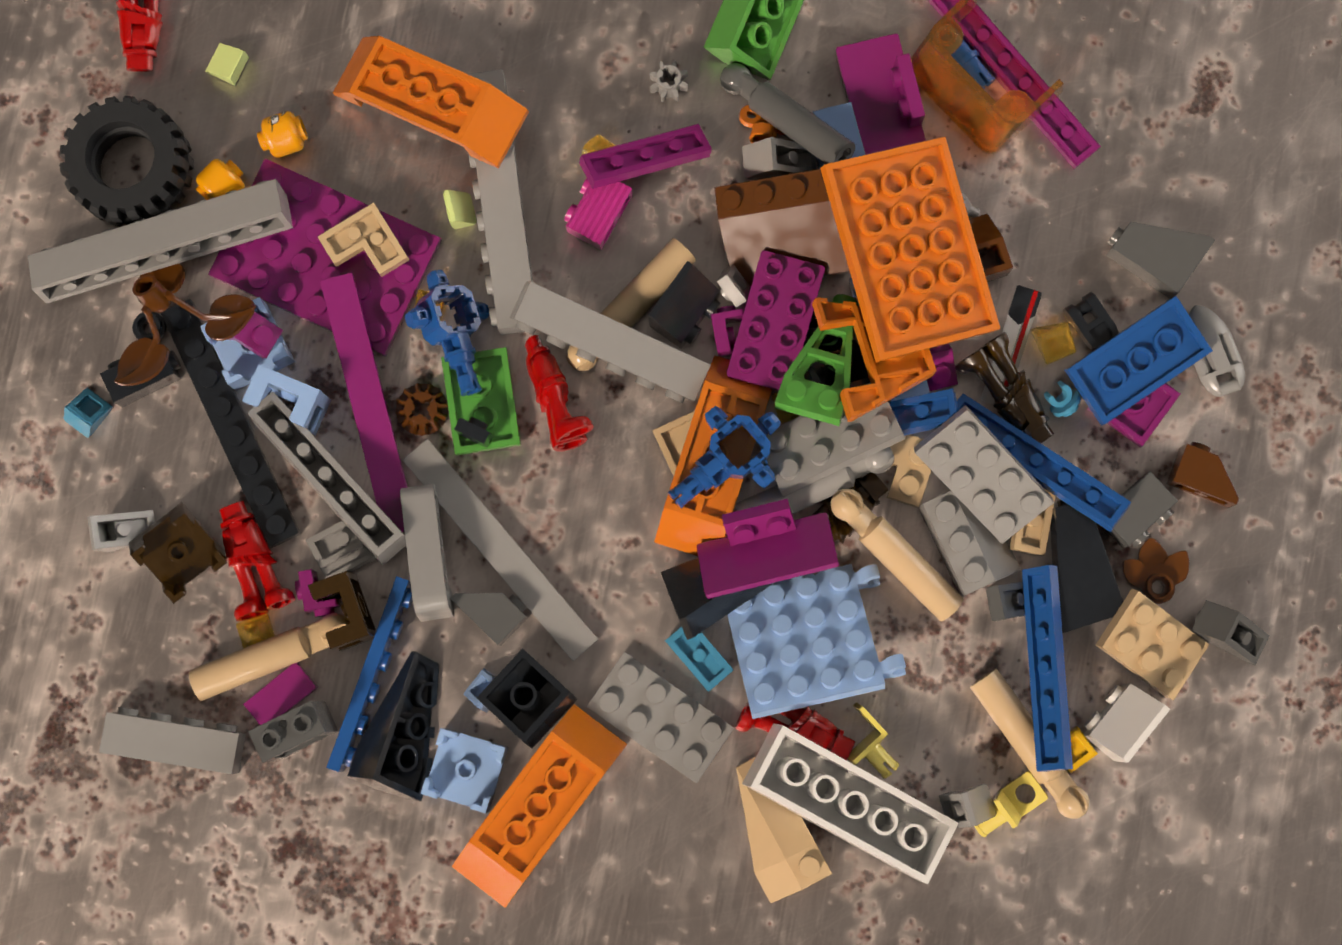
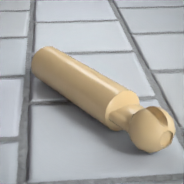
[567,238,696,372]
[831,489,964,621]
[189,613,350,701]
[970,668,1090,819]

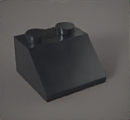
[648,261,721,349]
[477,648,578,749]

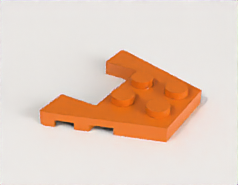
[812,297,937,422]

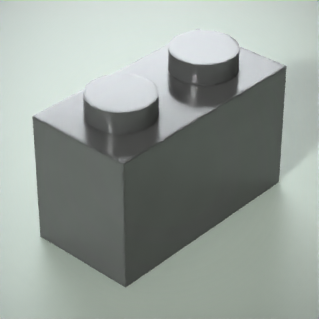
[1104,471,1178,548]

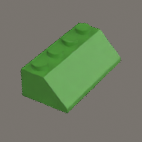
[703,0,804,80]

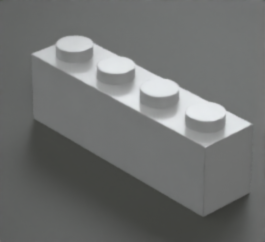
[99,707,246,774]

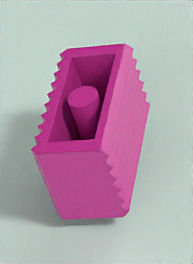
[564,178,633,250]

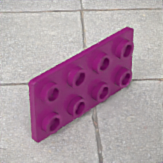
[836,34,926,155]
[727,250,825,391]
[697,498,839,599]

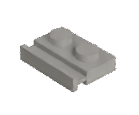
[306,521,377,578]

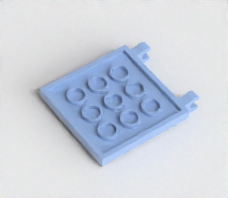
[727,564,906,719]

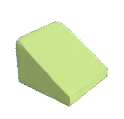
[205,43,249,86]
[443,190,477,230]

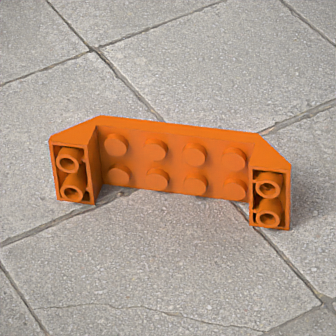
[333,36,529,169]
[654,355,772,557]
[452,704,627,908]

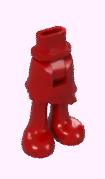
[116,0,163,72]
[525,335,594,452]
[219,501,296,621]
[735,702,856,761]

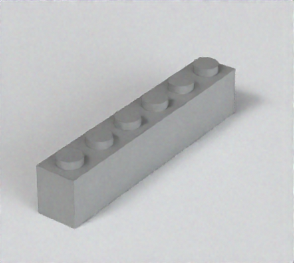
[510,281,711,403]
[247,391,406,565]

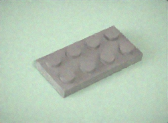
[766,382,906,496]
[914,405,1054,544]
[587,652,734,784]

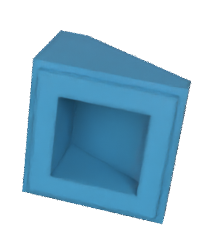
[63,387,113,438]

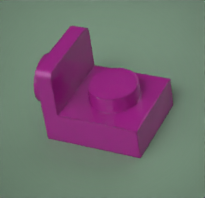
[711,305,744,358]

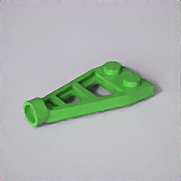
[775,294,859,426]

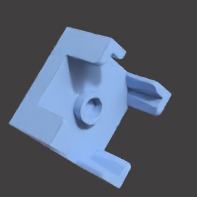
[200,297,295,391]
[242,364,331,436]
[421,728,509,813]

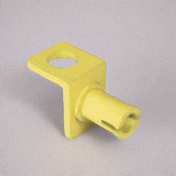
[848,702,899,779]
[974,771,1048,837]

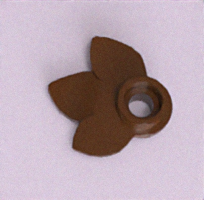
[1123,537,1190,604]

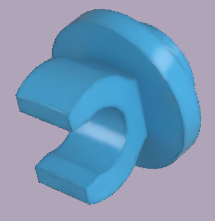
[1044,380,1081,417]

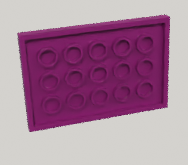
[208,158,442,357]

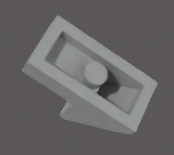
[87,510,155,552]
[939,784,996,828]

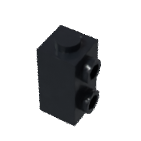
[100,350,182,408]

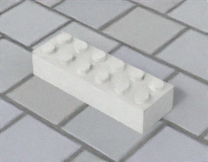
[742,723,959,884]

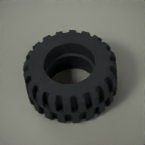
[59,96,194,227]

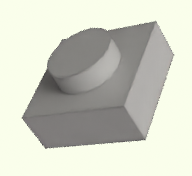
[717,264,751,308]

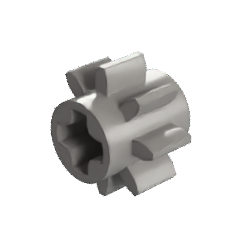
[649,60,688,102]

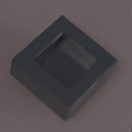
[454,417,493,448]

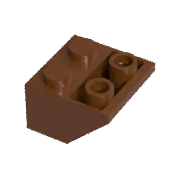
[969,213,1013,282]

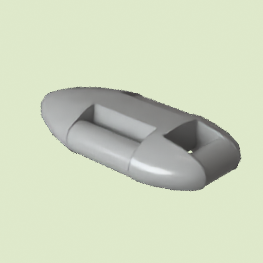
[1189,305,1245,397]

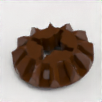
[395,383,449,436]

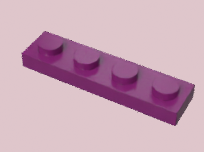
[579,124,712,189]

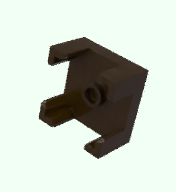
[129,502,227,604]
[308,571,376,651]

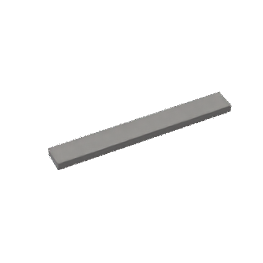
[403,439,599,661]

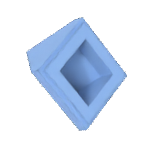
[463,668,495,713]

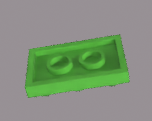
[441,347,521,455]

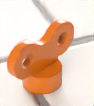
[739,105,785,143]

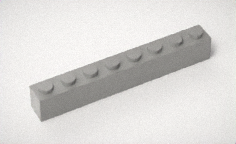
[468,69,533,335]
[28,179,293,304]

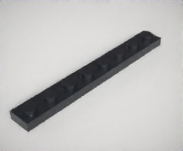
[161,299,301,548]

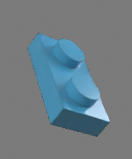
[665,627,734,692]

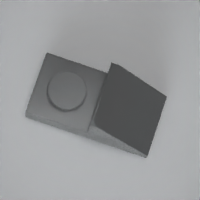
[986,582,1025,621]

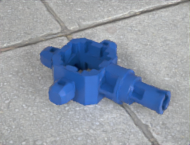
[405,270,490,396]
[668,406,781,509]

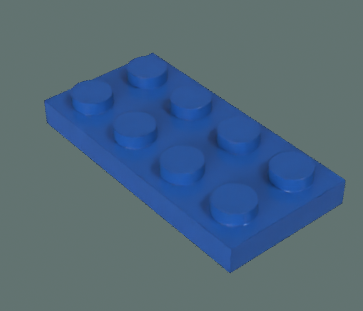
[1064,296,1213,425]

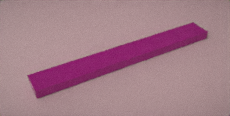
[927,0,1101,169]
[320,273,408,533]

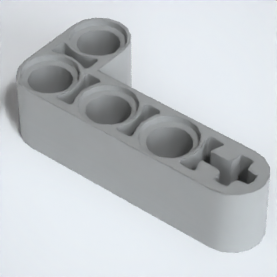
[400,484,455,622]

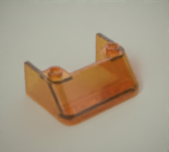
[911,0,1064,154]

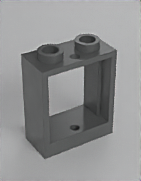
[248,701,339,763]

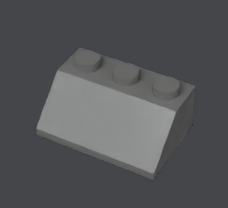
[919,491,1021,597]

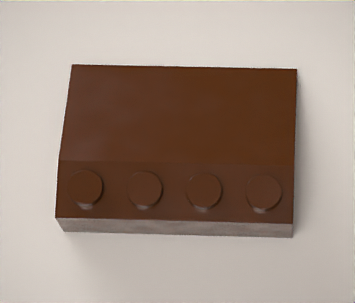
[714,169,850,287]

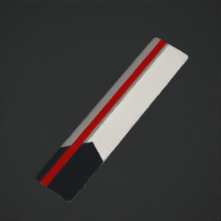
[981,285,1042,405]

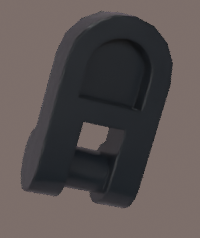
[1063,292,1119,351]

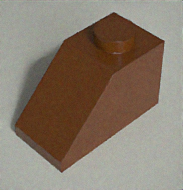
[1166,442,1239,508]

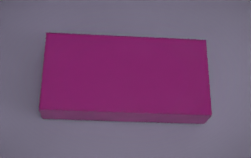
[243,662,318,725]

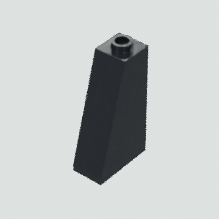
[1050,500,1123,633]
[661,557,773,640]

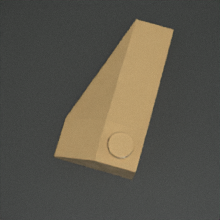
[736,757,832,903]

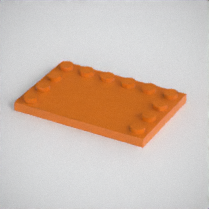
[820,137,1001,362]

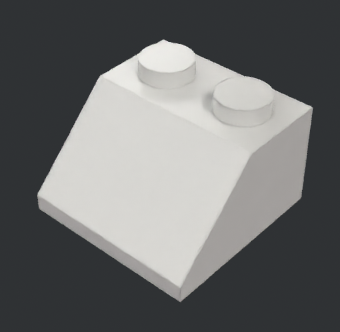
[1084,683,1170,763]

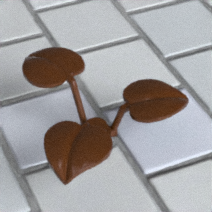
[114,263,256,386]

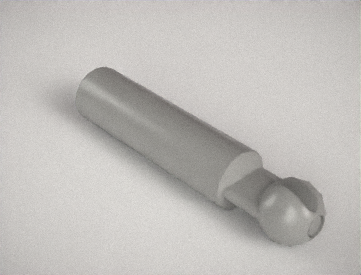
[735,447,894,514]

